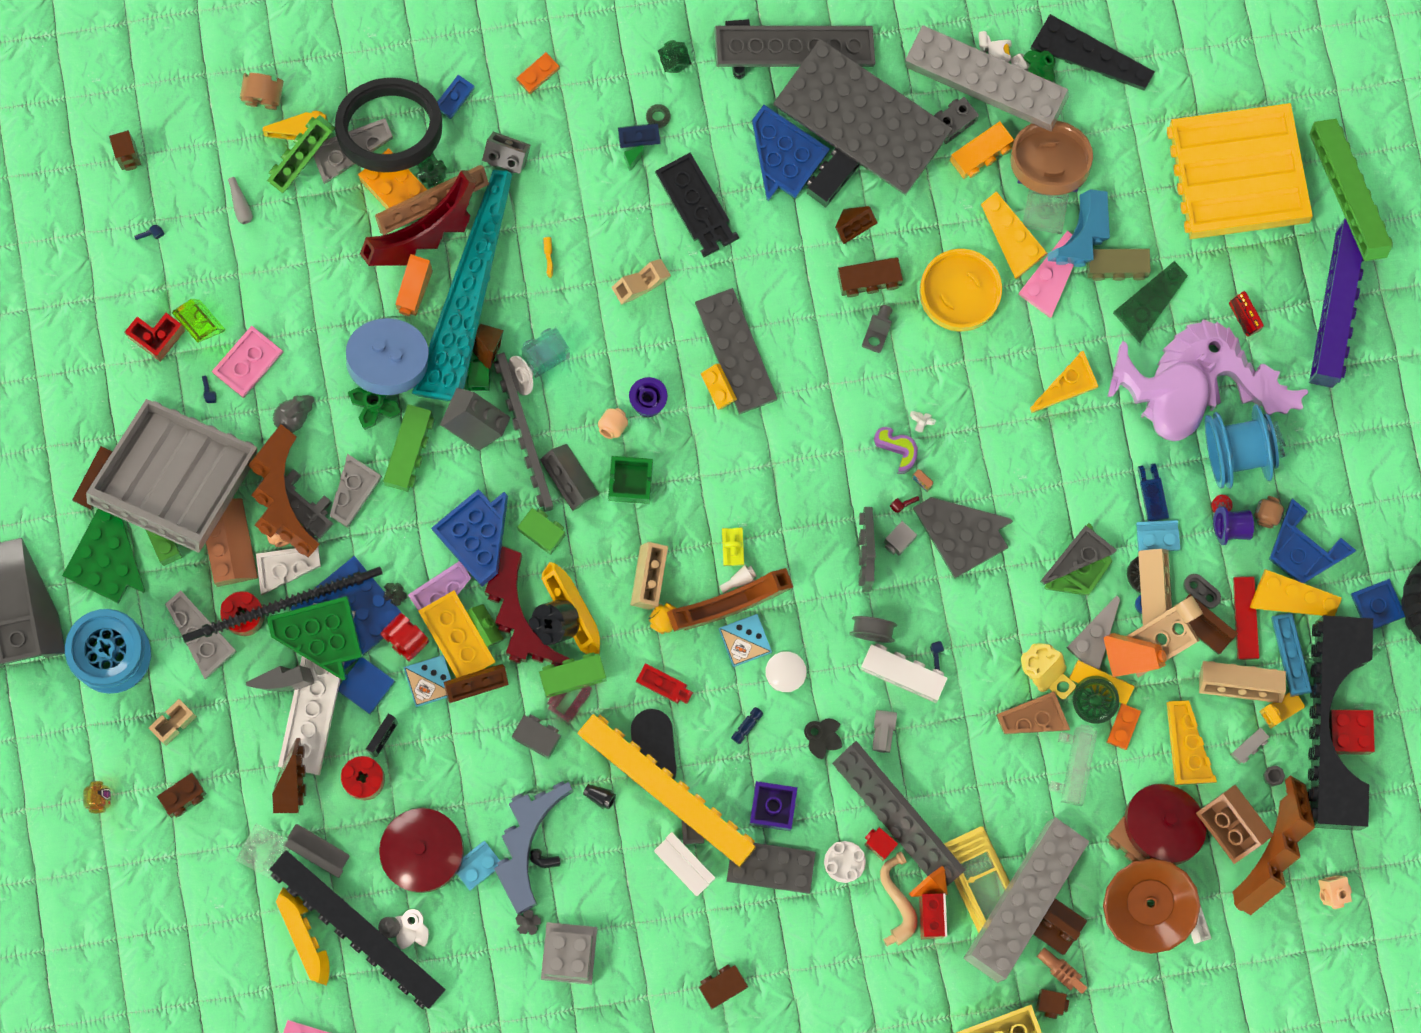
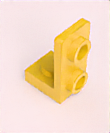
[1259,692,1305,729]

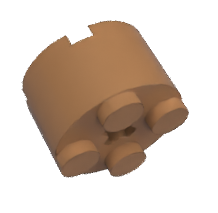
[240,73,284,110]

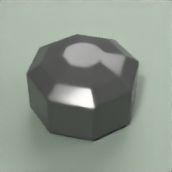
[1263,765,1285,787]

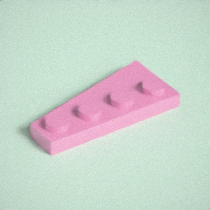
[1018,231,1074,318]

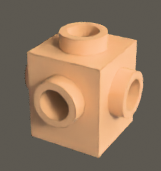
[1318,875,1352,909]

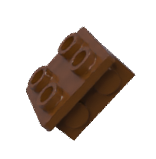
[1033,899,1087,955]

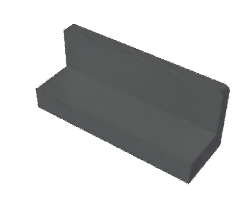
[540,444,599,511]
[283,824,350,878]

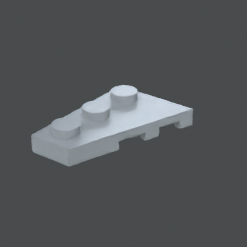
[330,454,382,528]

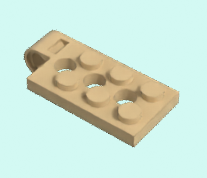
[1127,596,1203,678]

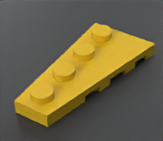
[981,191,1048,279]
[1167,700,1217,785]

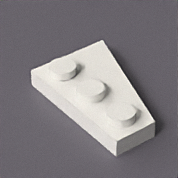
[256,547,321,595]

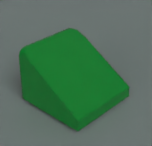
[624,145,644,171]

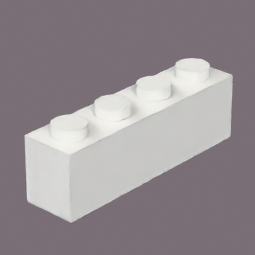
[860,644,947,703]

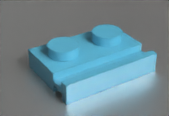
[1136,520,1180,552]
[457,841,500,891]

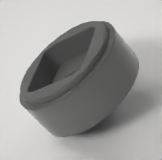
[378,917,400,938]

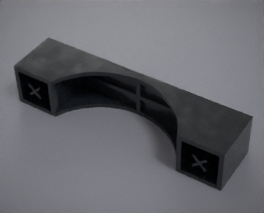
[1307,615,1373,831]

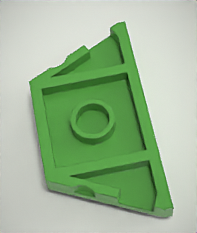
[1044,523,1112,596]

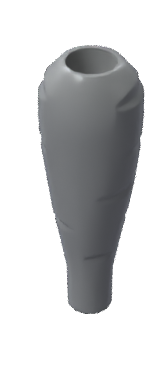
[228,177,253,224]

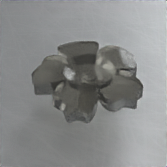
[383,583,407,607]

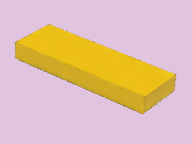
[1069,660,1135,705]

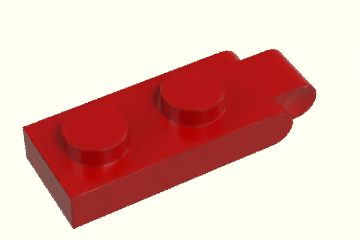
[636,663,693,704]

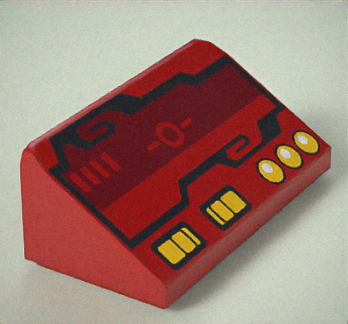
[1229,291,1264,337]

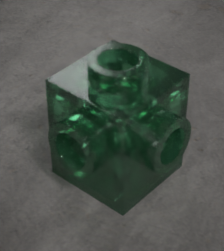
[658,40,692,73]
[416,153,447,188]

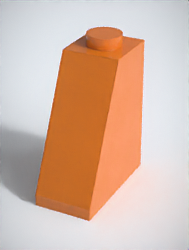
[395,254,433,316]
[1103,633,1166,677]

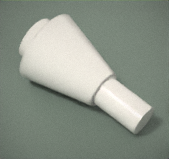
[719,564,757,593]

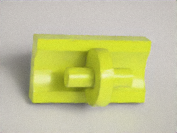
[722,528,744,566]

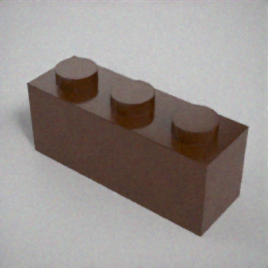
[837,257,903,297]

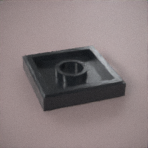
[366,713,398,757]

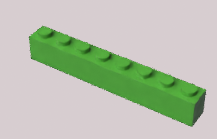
[1309,119,1393,261]

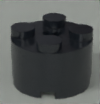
[529,600,579,645]

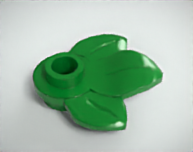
[1023,50,1055,82]

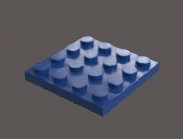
[291,556,401,670]

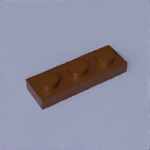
[72,446,113,510]
[444,664,509,703]

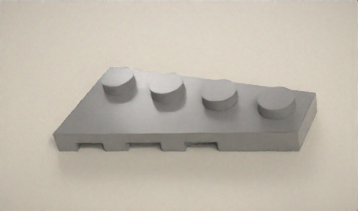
[165,590,237,680]

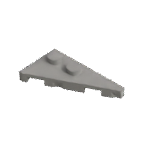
[1067,595,1120,669]

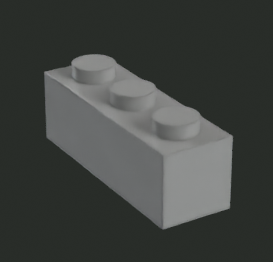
[1230,728,1269,764]

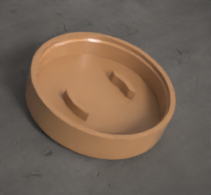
[1010,121,1093,195]

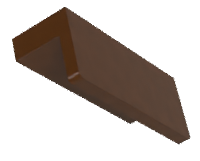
[1183,594,1238,654]

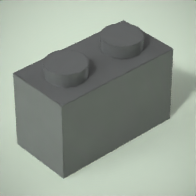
[512,714,561,759]

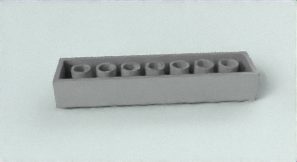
[905,25,1069,132]
[963,817,1089,983]

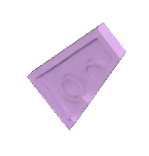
[408,561,471,610]

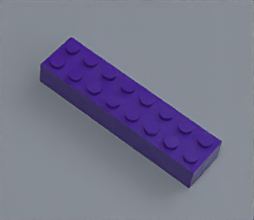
[1309,218,1364,388]

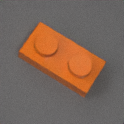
[516,52,560,94]
[1106,703,1141,750]

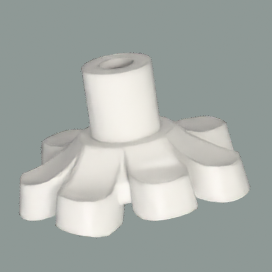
[910,411,936,432]

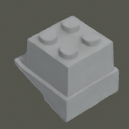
[541,922,597,985]

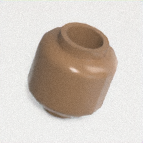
[1254,496,1284,528]

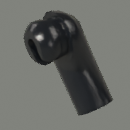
[529,849,560,868]

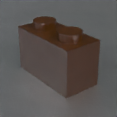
[109,130,141,171]
[699,964,748,1010]

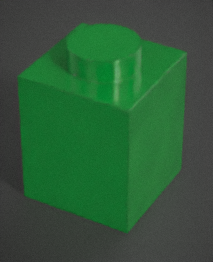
[468,359,490,391]

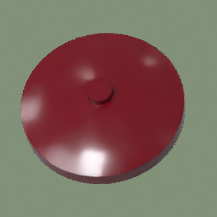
[1124,784,1206,865]
[379,808,464,893]

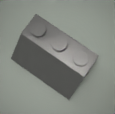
[440,388,510,450]

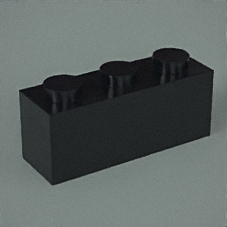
[807,148,860,208]

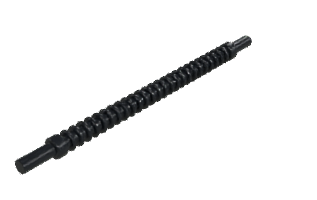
[182,567,383,643]

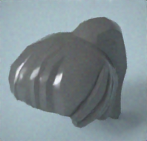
[273,395,314,433]

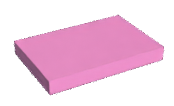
[212,326,283,398]

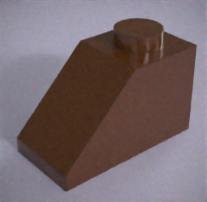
[472,324,504,368]

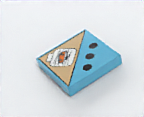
[719,614,772,667]
[404,655,451,707]

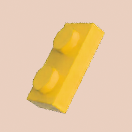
[700,364,737,409]

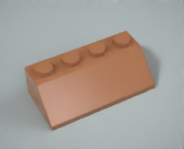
[206,498,258,587]

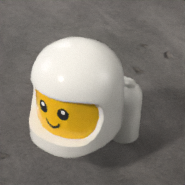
[979,31,1012,63]

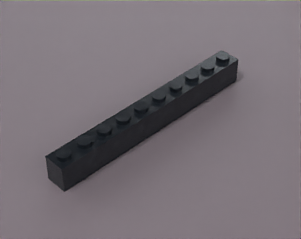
[269,850,446,1009]

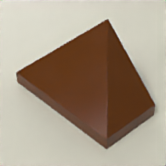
[835,206,877,244]

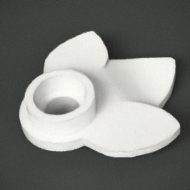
[395,909,429,949]

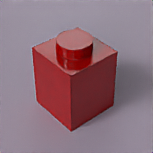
[864,827,898,861]

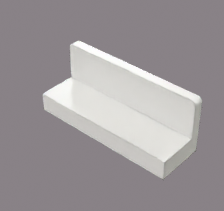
[654,832,715,896]

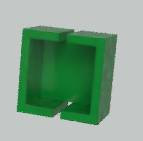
[608,456,653,504]

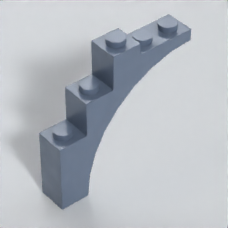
[494,781,574,915]

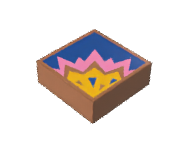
[912,469,933,492]

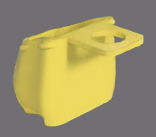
[1021,643,1076,699]

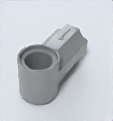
[872,710,897,753]

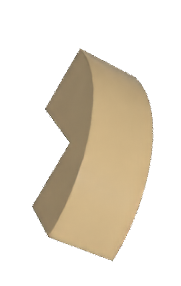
[611,259,671,304]

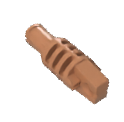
[1036,947,1088,994]

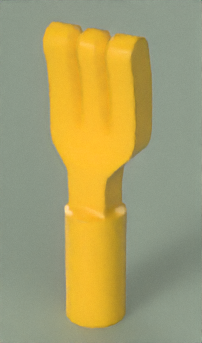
[543,237,553,278]

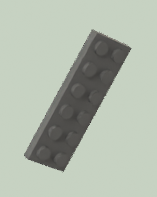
[695,288,777,415]

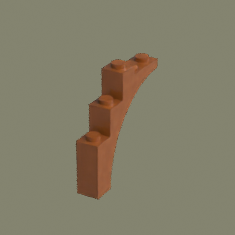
[248,424,320,558]

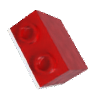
[919,894,947,940]

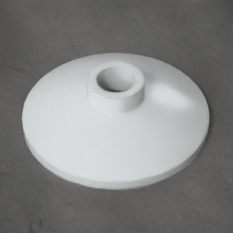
[508,356,533,395]

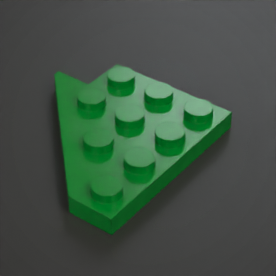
[62,509,145,604]
[267,596,363,681]

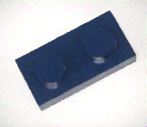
[618,123,660,148]

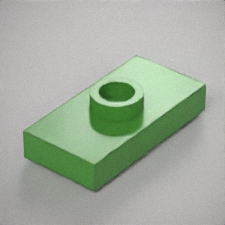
[467,604,504,647]

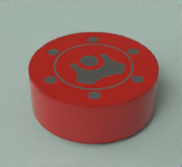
[1211,495,1233,513]

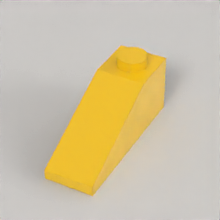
[263,111,328,140]

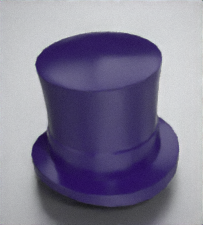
[629,377,668,417]
[1213,507,1254,545]

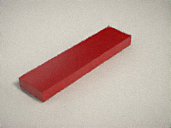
[1233,577,1259,660]

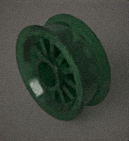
[1073,676,1119,724]

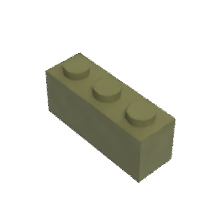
[1087,249,1151,281]

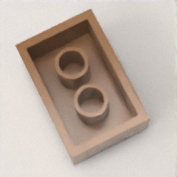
[1196,785,1274,864]

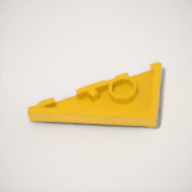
[1030,351,1098,413]

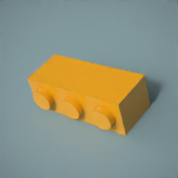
[950,121,1014,179]

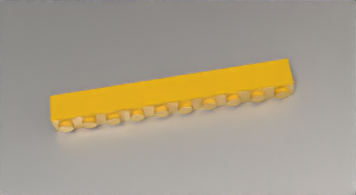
[577,714,756,867]

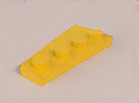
[1250,569,1342,616]

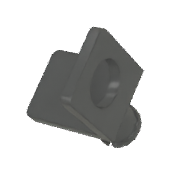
[862,305,892,353]

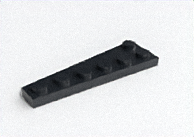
[1030,14,1155,90]

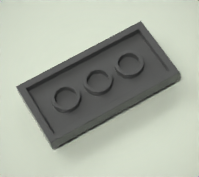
[726,843,816,894]

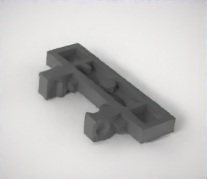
[257,469,333,539]

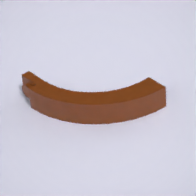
[667,568,794,632]

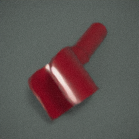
[890,496,919,513]

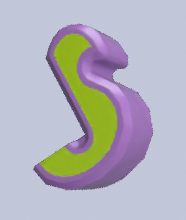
[874,427,918,474]

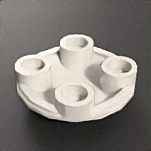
[766,652,807,692]
[824,841,866,883]

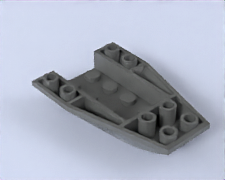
[0,538,65,668]

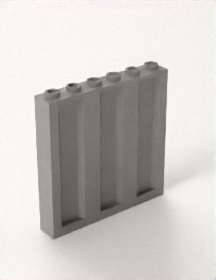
[86,399,257,553]

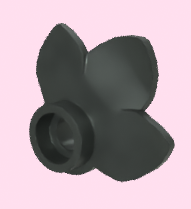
[804,718,842,759]

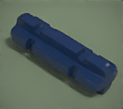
[731,707,763,744]

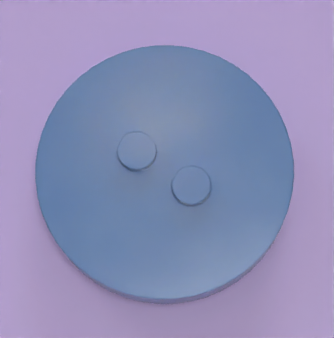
[346,318,428,395]

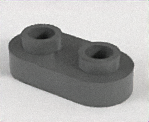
[1183,574,1221,609]

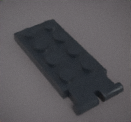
[655,152,739,258]

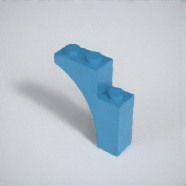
[1048,189,1110,267]

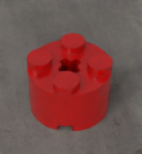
[220,591,265,636]
[380,613,429,662]
[341,756,385,801]

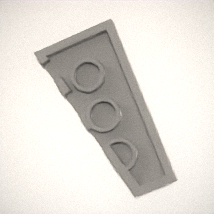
[313,118,393,184]

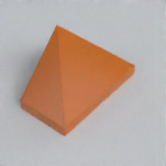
[909,866,948,897]

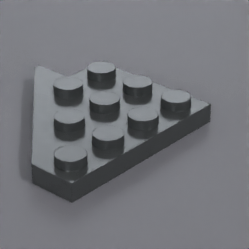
[913,497,1013,579]
[858,507,876,592]

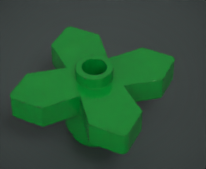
[348,387,401,430]

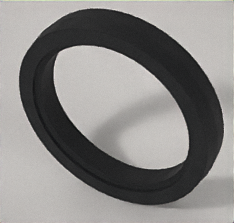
[335,78,442,172]

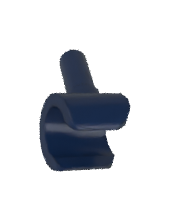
[134,225,164,240]
[202,376,216,403]
[930,641,944,671]

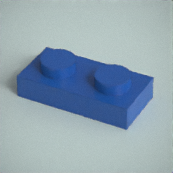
[437,75,475,119]

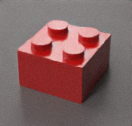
[1329,710,1375,755]

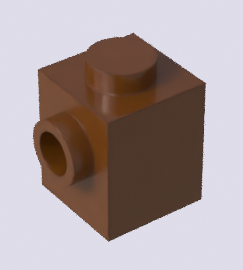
[1036,989,1069,1019]

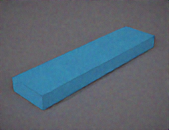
[1271,613,1312,697]

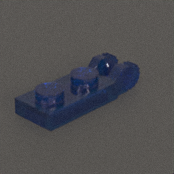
[1138,463,1169,522]

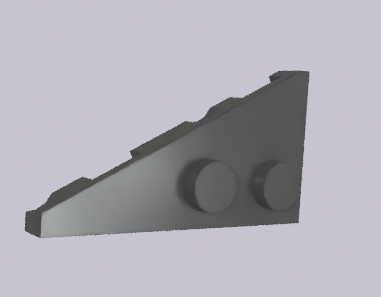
[1040,525,1117,585]

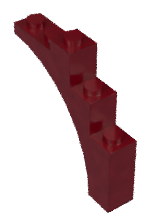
[360,170,476,266]
[485,546,570,667]

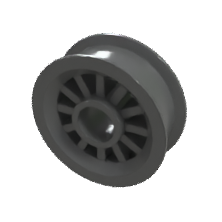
[849,616,897,643]

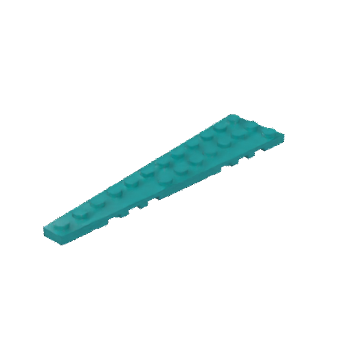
[412,170,513,402]

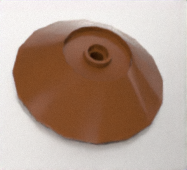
[1103,858,1201,954]

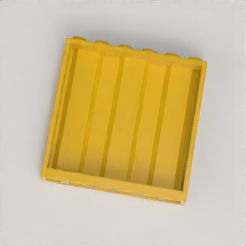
[1167,103,1313,239]

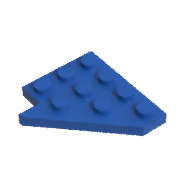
[752,105,830,201]
[431,489,508,587]

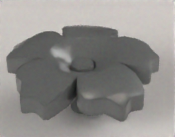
[515,909,541,936]

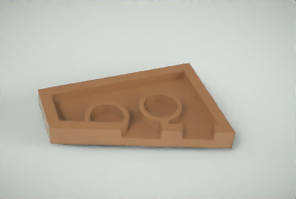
[996,692,1070,734]

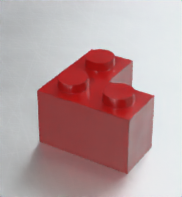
[124,313,185,362]

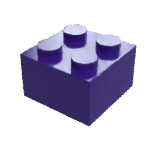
[749,781,798,831]

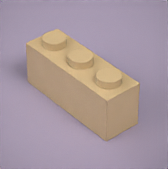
[630,542,668,610]

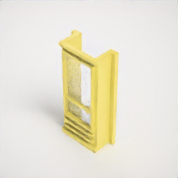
[944,826,1010,933]

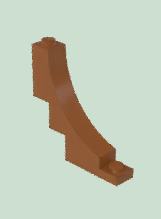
[1232,775,1315,915]

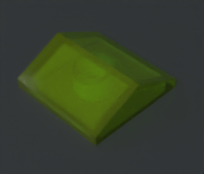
[172,299,226,343]

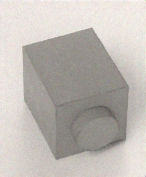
[884,521,917,556]

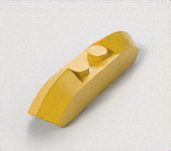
[541,562,600,654]
[276,887,330,986]

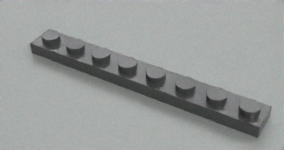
[493,353,553,512]

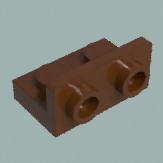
[157,773,207,818]

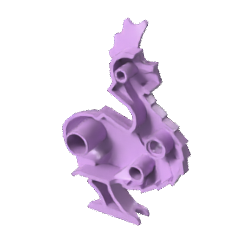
[1107,319,1308,442]

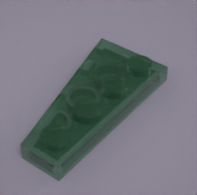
[1113,261,1188,343]

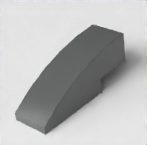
[246,666,315,692]

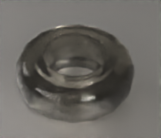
[646,104,671,128]

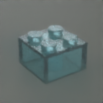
[521,327,570,378]

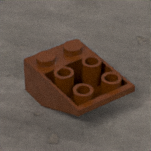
[272,738,306,813]

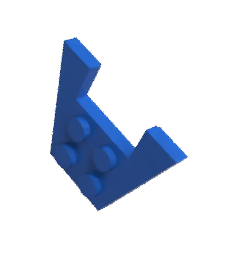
[1269,498,1357,583]

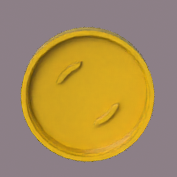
[919,249,1002,332]

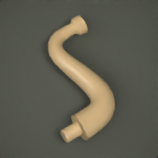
[880,851,918,946]

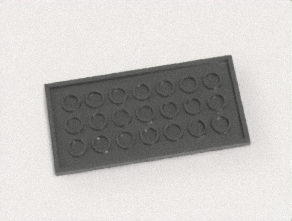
[773,39,952,195]

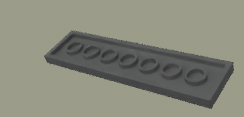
[714,26,875,67]
[832,741,966,886]

